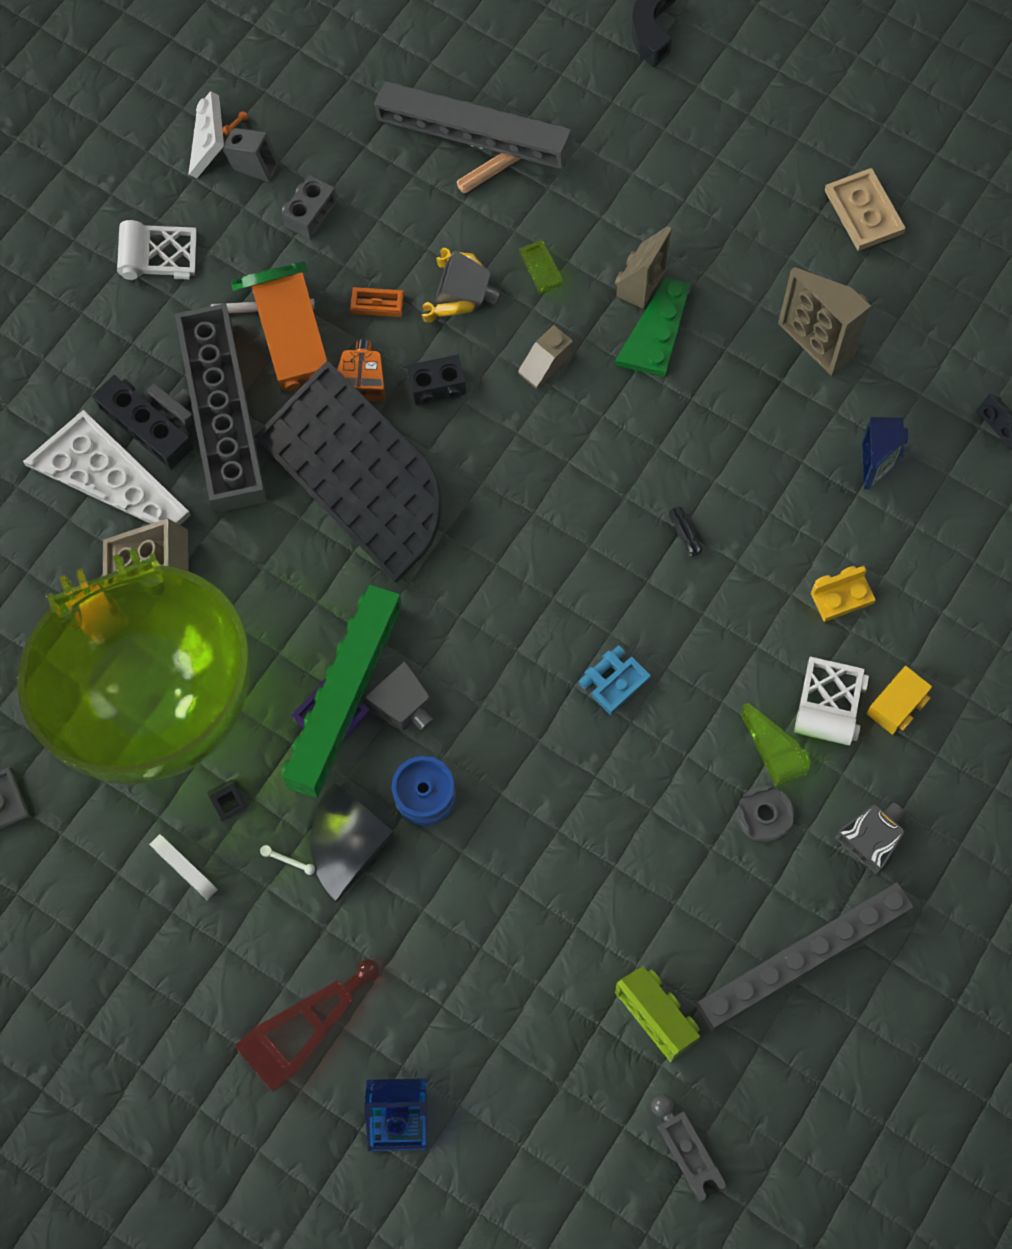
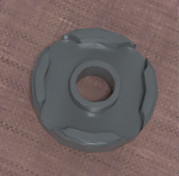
[736,785,794,843]

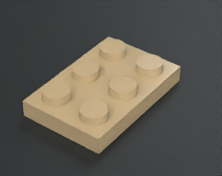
[825,168,906,251]

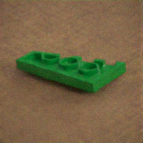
[615,278,690,377]

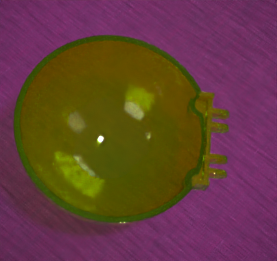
[17,548,251,784]

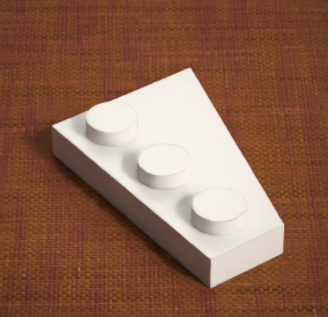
[188,91,224,178]

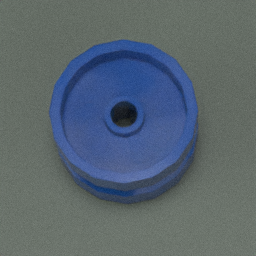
[391,756,456,827]

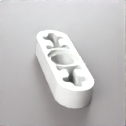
[149,834,217,901]

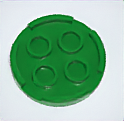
[230,261,308,291]

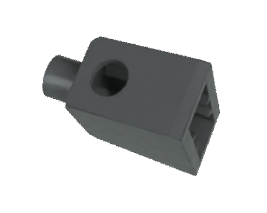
[218,128,280,182]
[365,662,434,732]

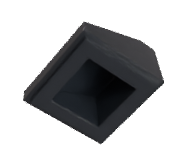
[207,779,247,820]

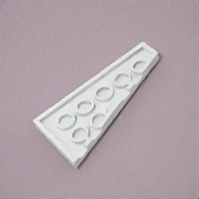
[23,410,191,525]

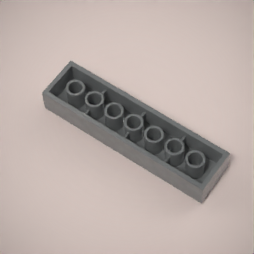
[175,303,267,513]

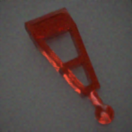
[234,959,379,1092]

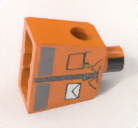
[338,339,386,401]

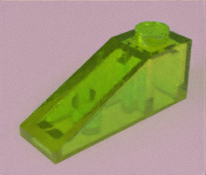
[740,703,811,788]

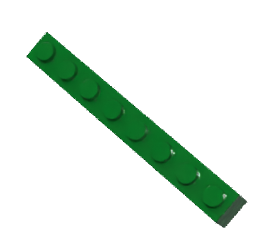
[281,585,402,799]

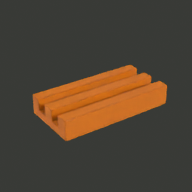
[350,287,404,317]

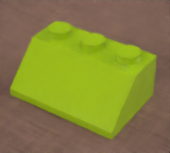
[615,966,700,1063]

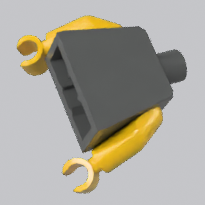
[421,248,500,323]

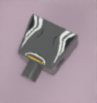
[835,803,905,875]

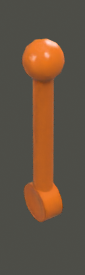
[222,111,248,136]

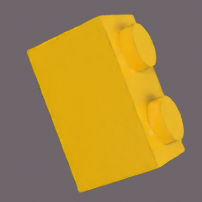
[866,665,932,735]

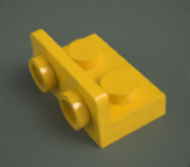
[811,566,876,622]

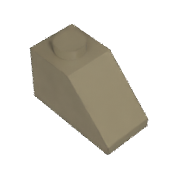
[518,325,573,389]

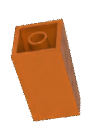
[251,273,327,391]

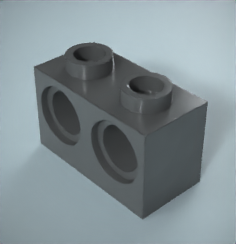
[282,175,337,239]

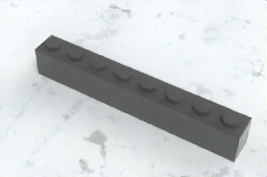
[374,81,572,169]
[696,882,913,1033]

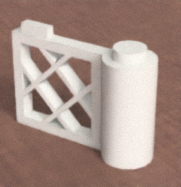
[117,220,196,280]
[794,657,869,746]

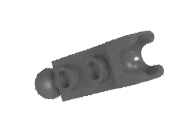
[651,1094,726,1203]

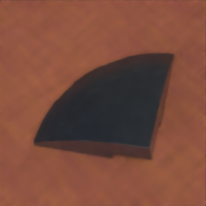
[310,783,395,902]

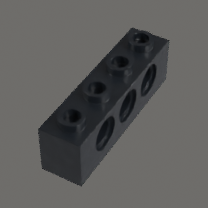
[92,375,193,470]

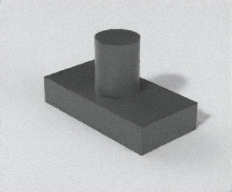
[147,384,193,432]

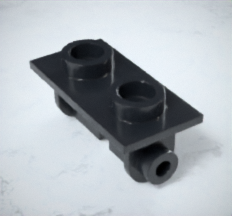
[976,393,1012,449]

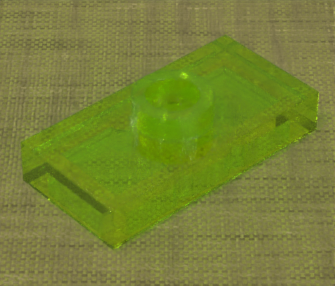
[519,240,563,294]

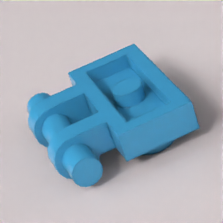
[578,645,651,715]

